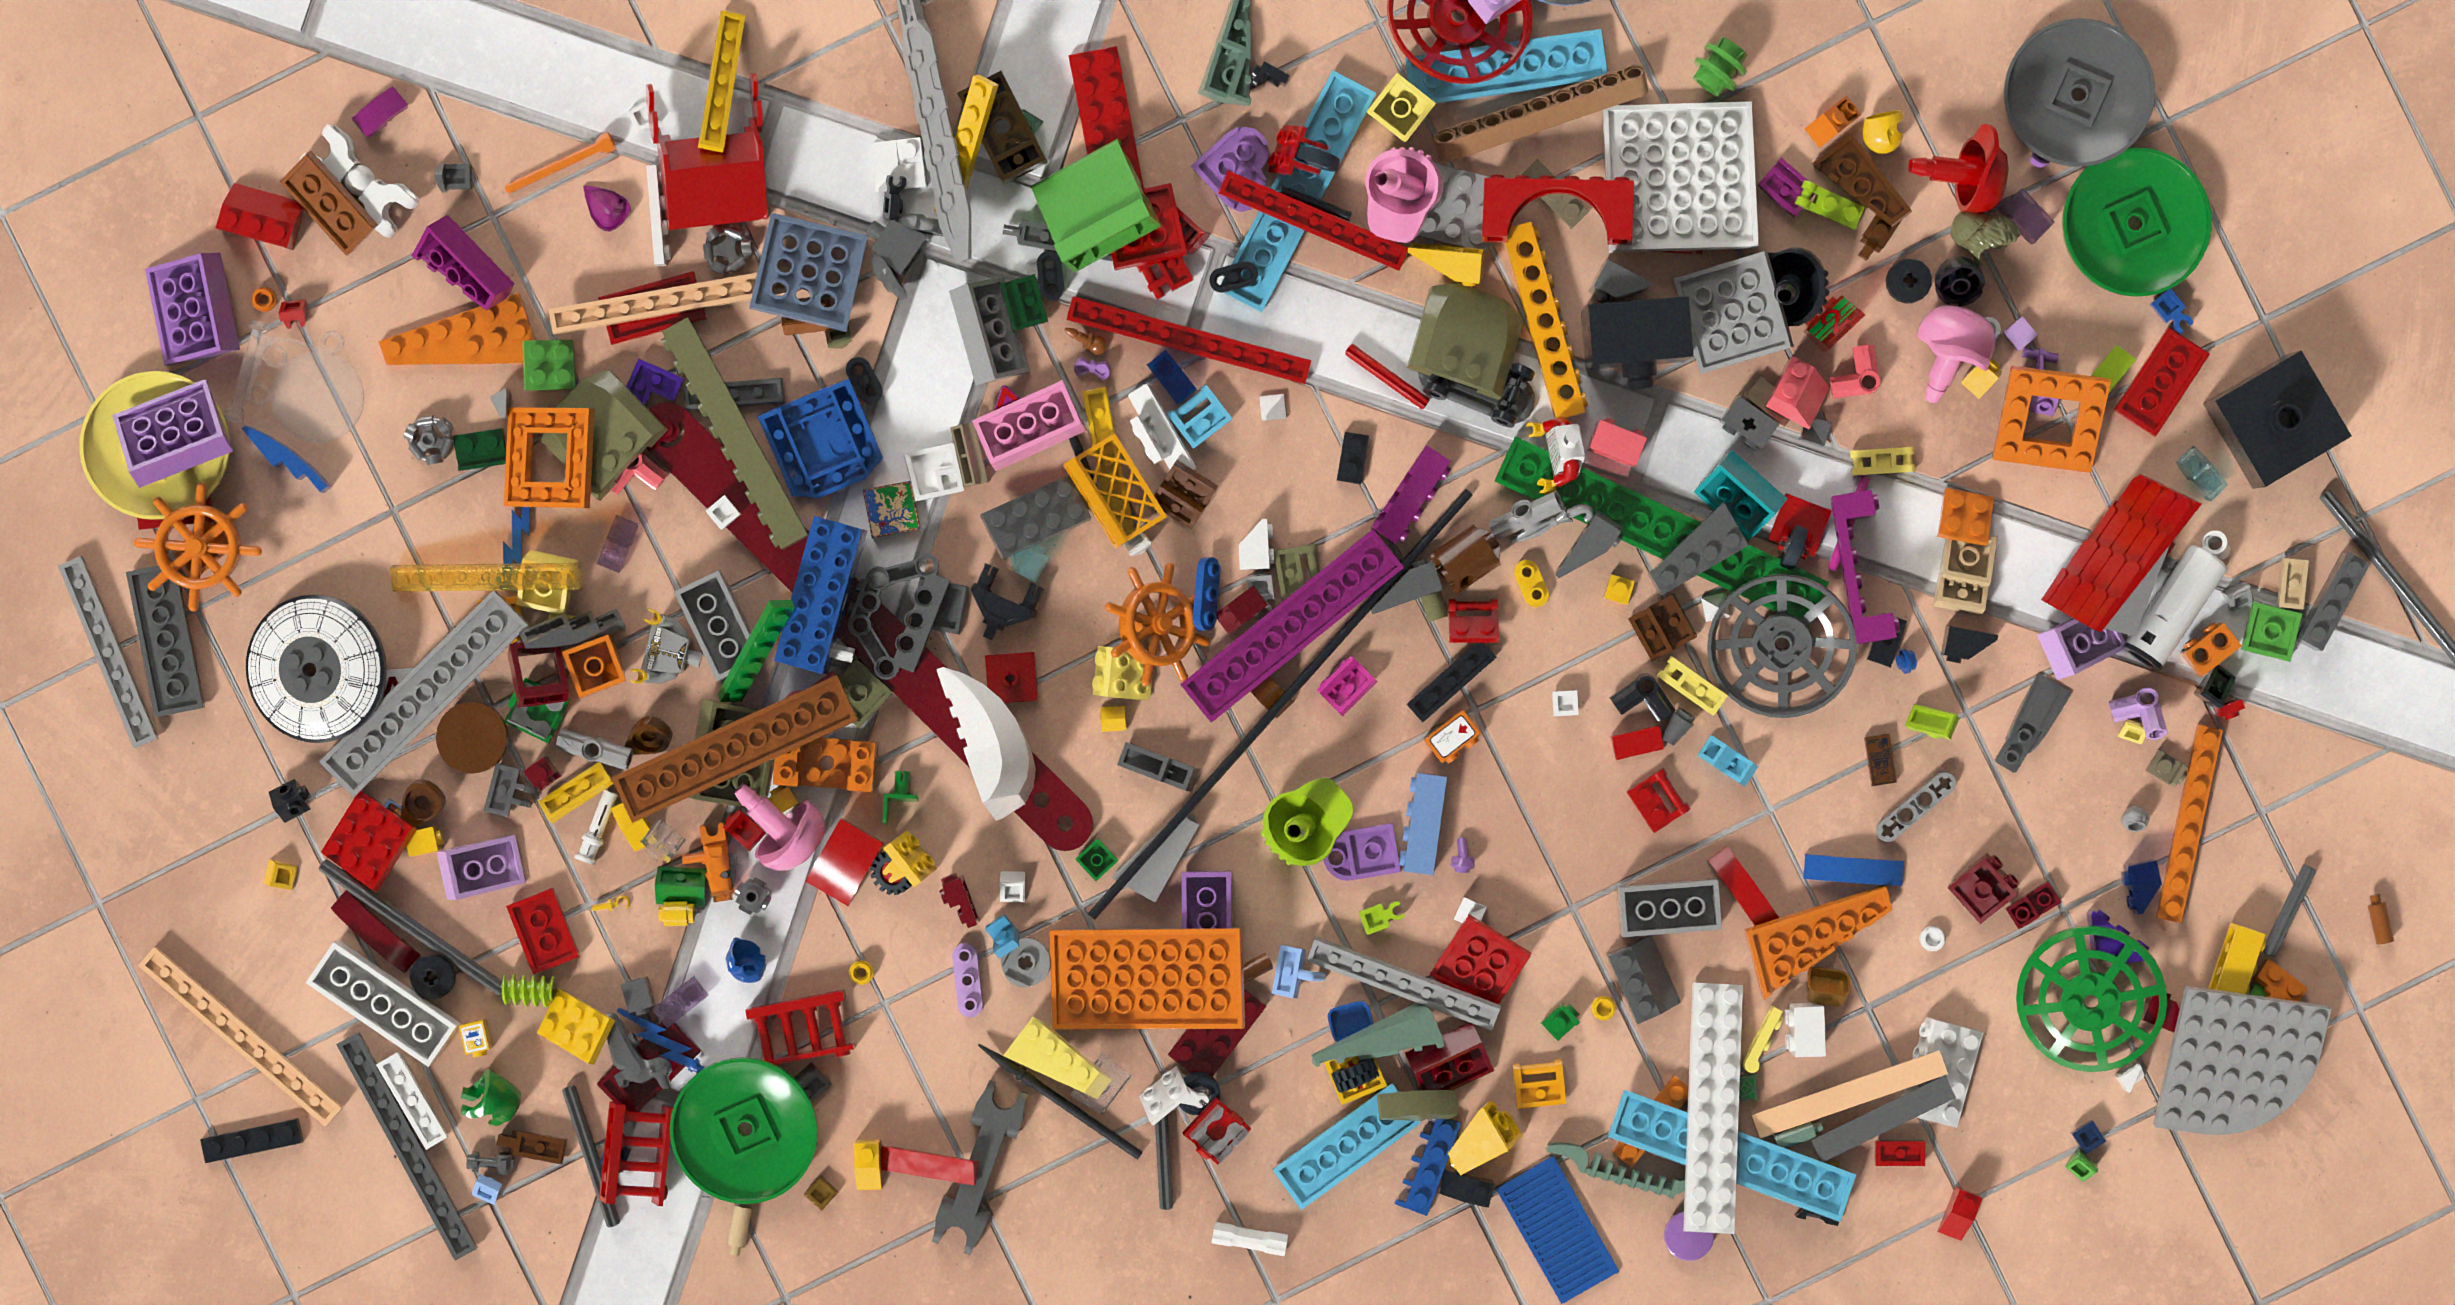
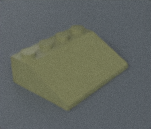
[689,699,772,808]

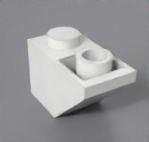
[1239,519,1274,570]

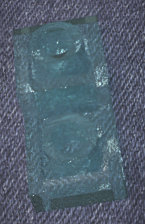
[2176,446,2228,501]

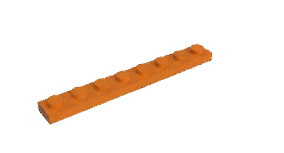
[2155,725,2223,923]

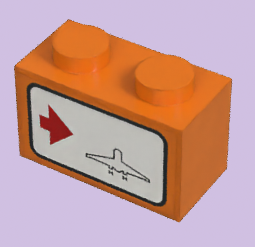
[1423,709,1481,764]

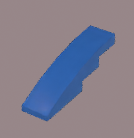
[241,425,332,493]

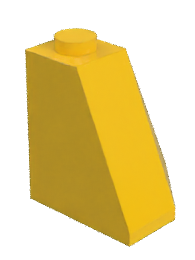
[1448,1101,1523,1175]

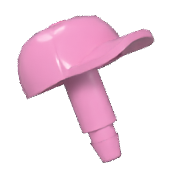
[1365,147,1444,243]
[1917,306,1996,404]
[734,784,825,871]

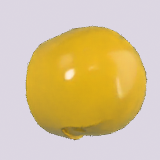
[1863,110,1904,154]

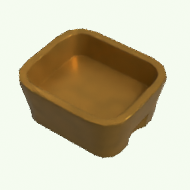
[1807,967,1851,1007]

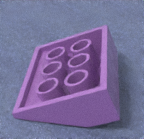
[145,252,240,366]
[112,379,233,488]

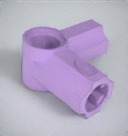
[2109,687,2168,740]

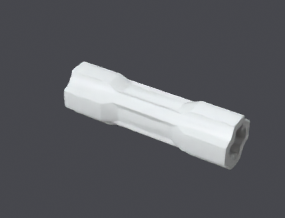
[1211,1222,1288,1256]

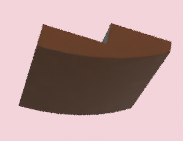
[1150,460,1218,529]
[1628,593,1697,662]

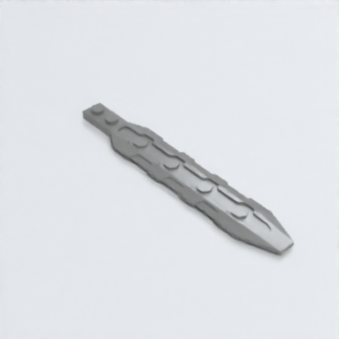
[896,0,972,264]

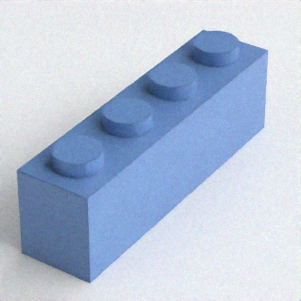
[1399,772,1447,875]

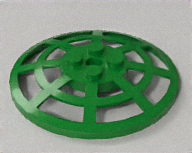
[2016,925,2167,1072]

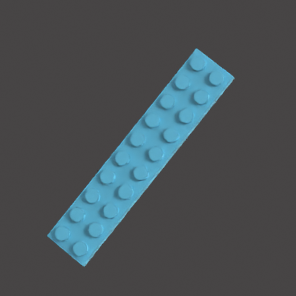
[1221,70,1376,313]
[1607,1090,1856,1222]

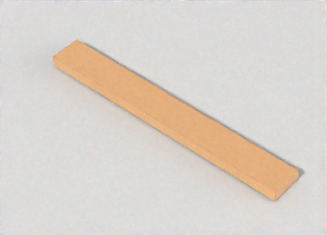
[1752,1050,1948,1138]

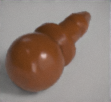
[1064,327,1107,355]

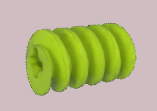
[502,974,555,1007]

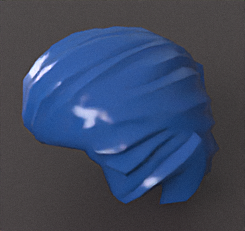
[725,937,767,983]

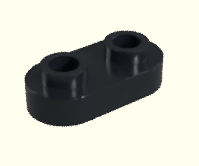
[1037,251,1065,301]
[1209,261,1258,293]
[846,357,883,404]

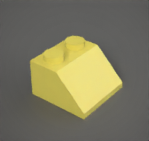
[1367,73,1436,143]
[516,550,578,614]

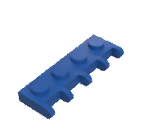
[1394,1119,1461,1216]

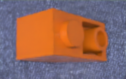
[1804,96,1861,148]

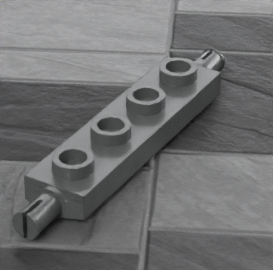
[1002,220,1112,262]

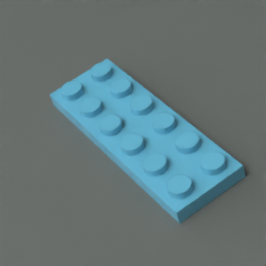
[1272,1082,1421,1210]

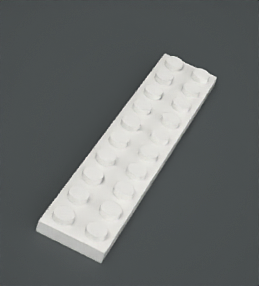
[1683,982,1743,1234]

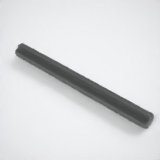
[562,1085,620,1227]

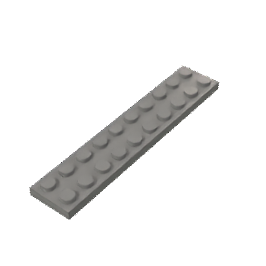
[319,590,530,797]

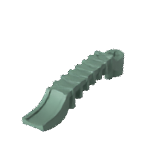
[1546,1142,1685,1199]

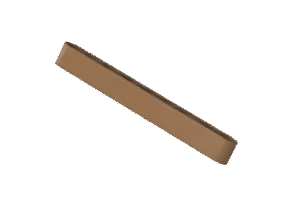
[1434,64,1649,162]

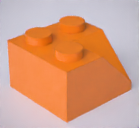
[562,634,626,698]

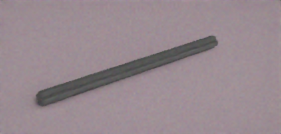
[2319,490,2455,664]
[318,859,503,995]

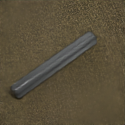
[2262,865,2316,957]
[1155,1114,1173,1210]

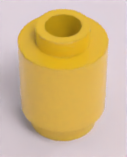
[658,901,695,926]

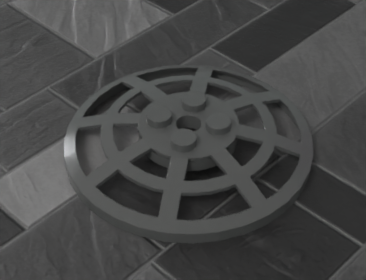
[1707,574,1857,718]

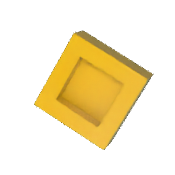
[1603,574,1635,605]

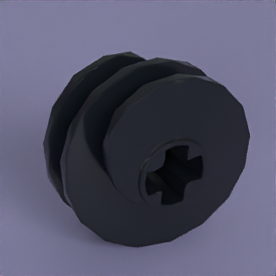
[1885,259,1932,304]
[409,955,456,1000]

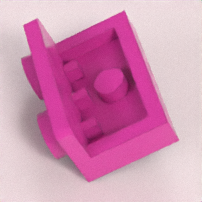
[1317,656,1377,717]

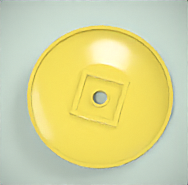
[79,371,230,520]

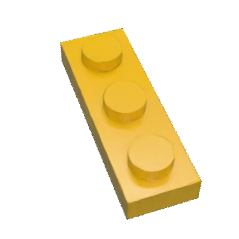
[538,762,614,824]

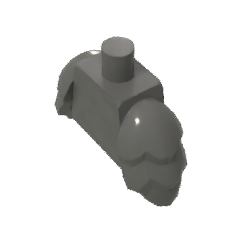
[867,214,944,300]

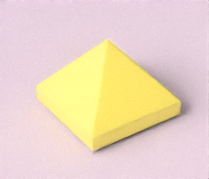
[2118,719,2146,744]

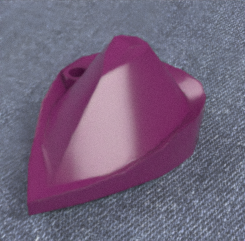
[583,186,631,232]

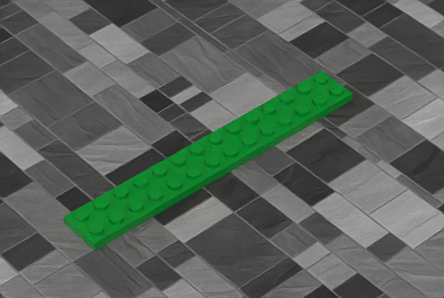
[1494,436,1829,627]

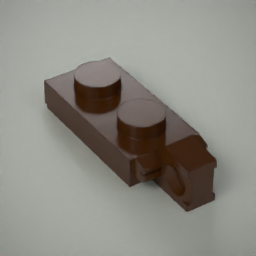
[1858,207,1910,261]
[496,1130,568,1164]

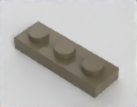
[1521,159,1589,229]

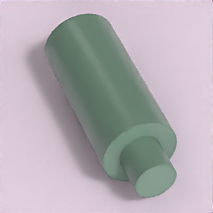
[1773,1121,1824,1149]

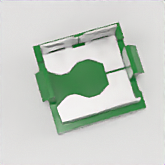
[505,678,570,744]

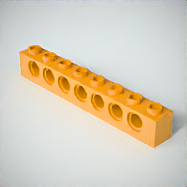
[1504,221,1588,418]

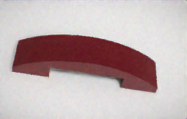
[331,890,421,973]

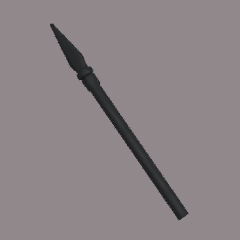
[978,1044,1143,1160]

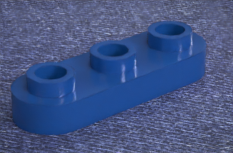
[1193,557,1221,631]

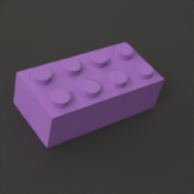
[1181,870,1232,929]

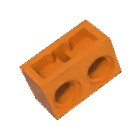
[2180,622,2242,676]

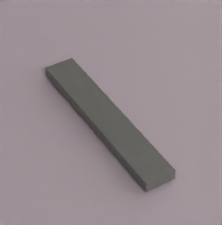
[1811,1076,1956,1162]

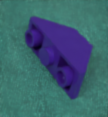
[2087,909,2150,963]

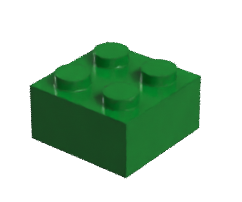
[1075,838,1119,881]

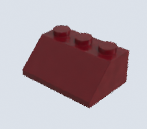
[1405,1023,1495,1090]

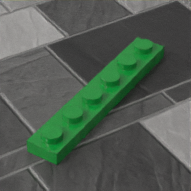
[717,600,795,703]

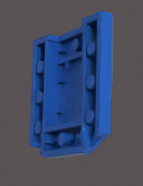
[758,378,883,498]

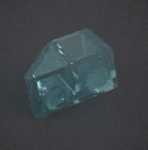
[1010,544,1050,583]

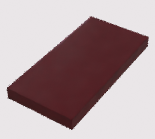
[597,1015,702,1112]

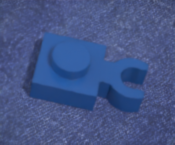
[2150,289,2194,334]

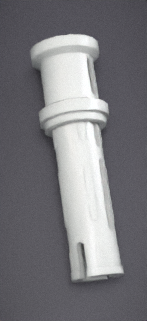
[574,790,618,865]

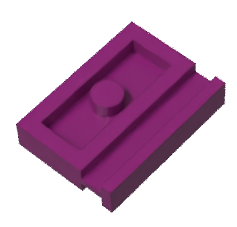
[1757,157,1815,218]

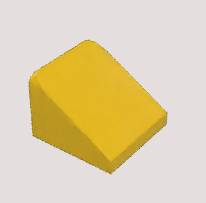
[264,860,298,890]

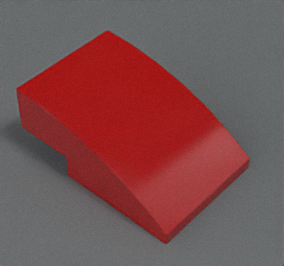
[805,818,884,906]

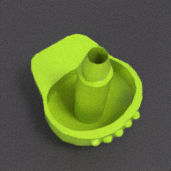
[1261,777,1354,866]

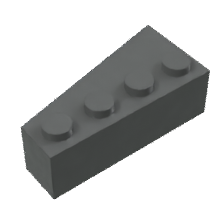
[1648,502,1749,595]

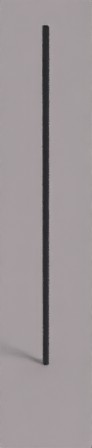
[1087,489,1473,920]

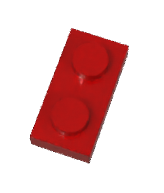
[1875,1140,1925,1166]

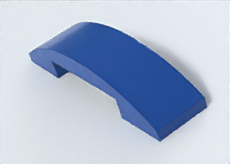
[1803,854,1904,886]

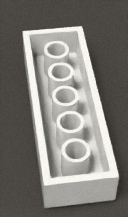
[306,940,461,1067]

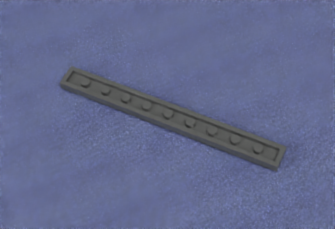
[336,1032,478,1261]

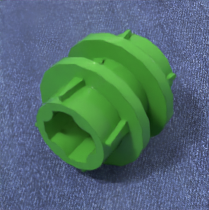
[1693,37,1748,96]

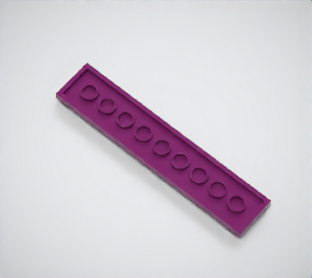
[1180,529,1404,723]

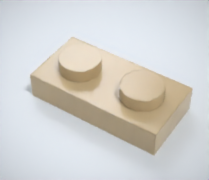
[2277,558,2309,610]

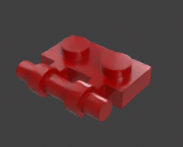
[1136,257,1194,300]

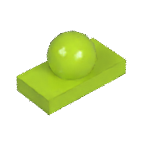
[1905,704,1960,740]

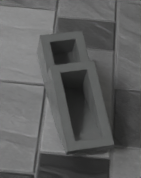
[1117,742,1200,792]

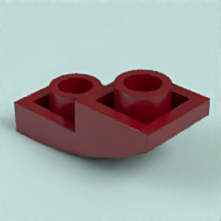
[2006,880,2062,929]

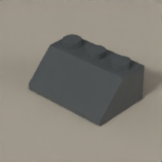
[1588,260,1652,303]
[1606,935,1681,1024]

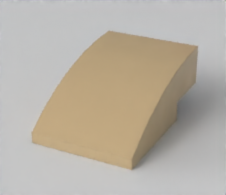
[1933,536,1997,616]

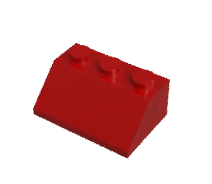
[216,183,304,250]

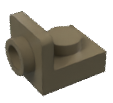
[2145,750,2188,787]

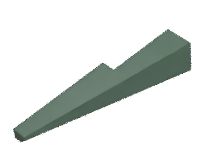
[1198,0,1251,106]
[1311,1003,1445,1067]

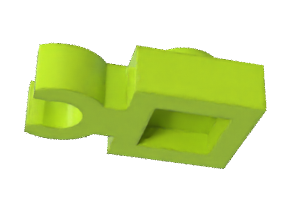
[1358,901,1405,935]

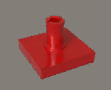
[985,652,1038,703]

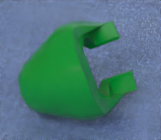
[461,1069,522,1126]

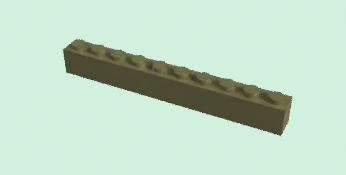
[661,317,809,550]

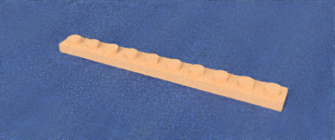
[548,267,792,335]
[138,947,343,1127]

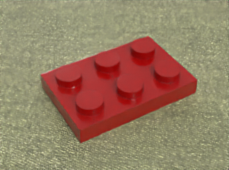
[506,888,580,975]

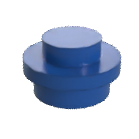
[1896,649,1917,674]

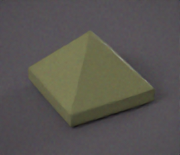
[825,325,852,349]

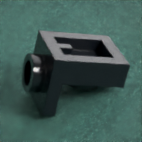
[1251,61,1290,88]

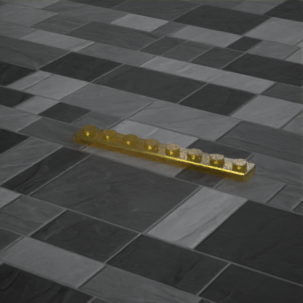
[389,563,584,592]

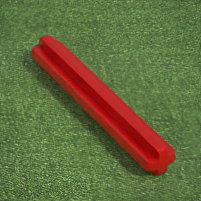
[1345,344,1430,409]

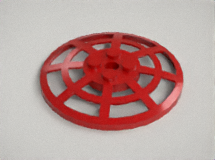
[1387,0,1533,84]

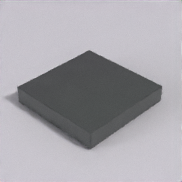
[911,577,969,635]

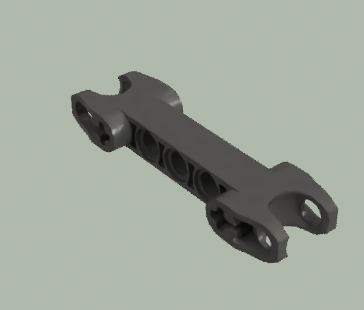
[932,1080,1028,1255]

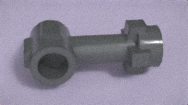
[466,1152,514,1175]

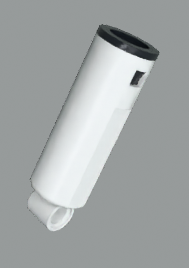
[2123,531,2231,671]

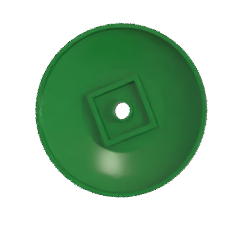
[2062,148,2212,297]
[670,1057,818,1204]

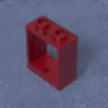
[508,640,569,708]

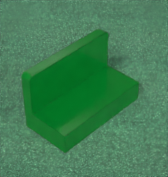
[655,866,707,907]

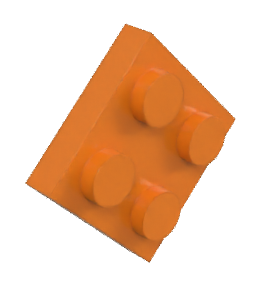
[1937,488,1994,546]

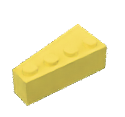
[1003,1017,1112,1099]

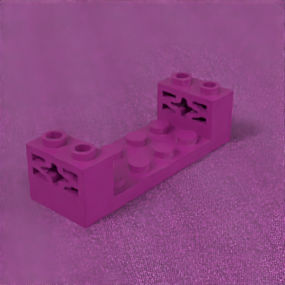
[1830,489,1900,645]

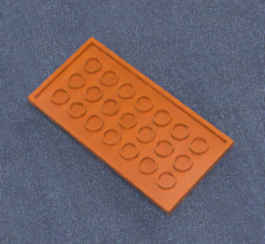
[1049,928,1245,1029]

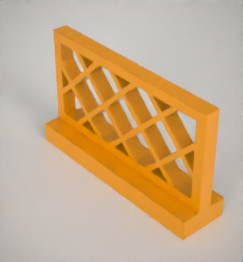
[1063,433,1167,549]

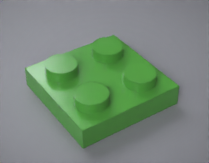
[522,340,575,391]
[2241,602,2302,662]

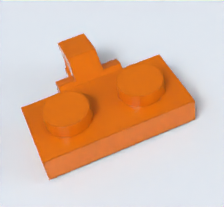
[2253,958,2308,1002]

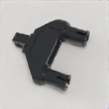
[970,563,1045,640]

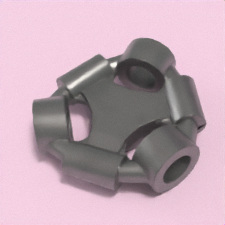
[703,225,753,275]
[404,415,454,465]

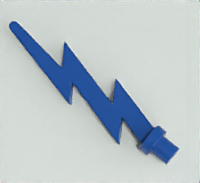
[500,507,530,589]
[617,1008,705,1073]

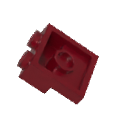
[1947,853,2020,924]
[939,873,980,928]

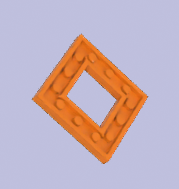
[1992,365,2111,473]
[504,407,595,508]

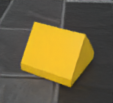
[1100,706,1127,732]

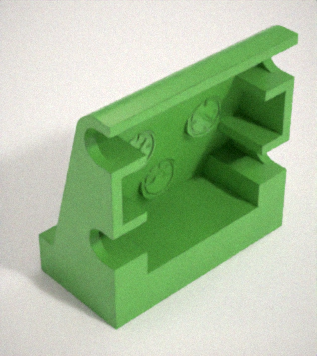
[1031,139,1162,272]

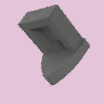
[435,162,472,193]

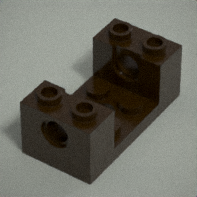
[957,71,1048,185]

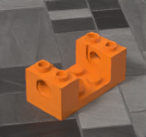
[773,737,879,792]

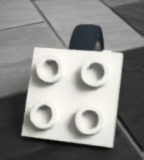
[1139,1065,1220,1126]

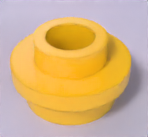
[849,960,874,985]

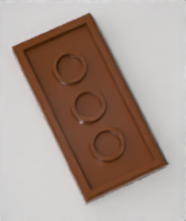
[280,150,378,256]

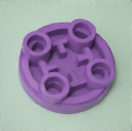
[1664,1211,1714,1261]

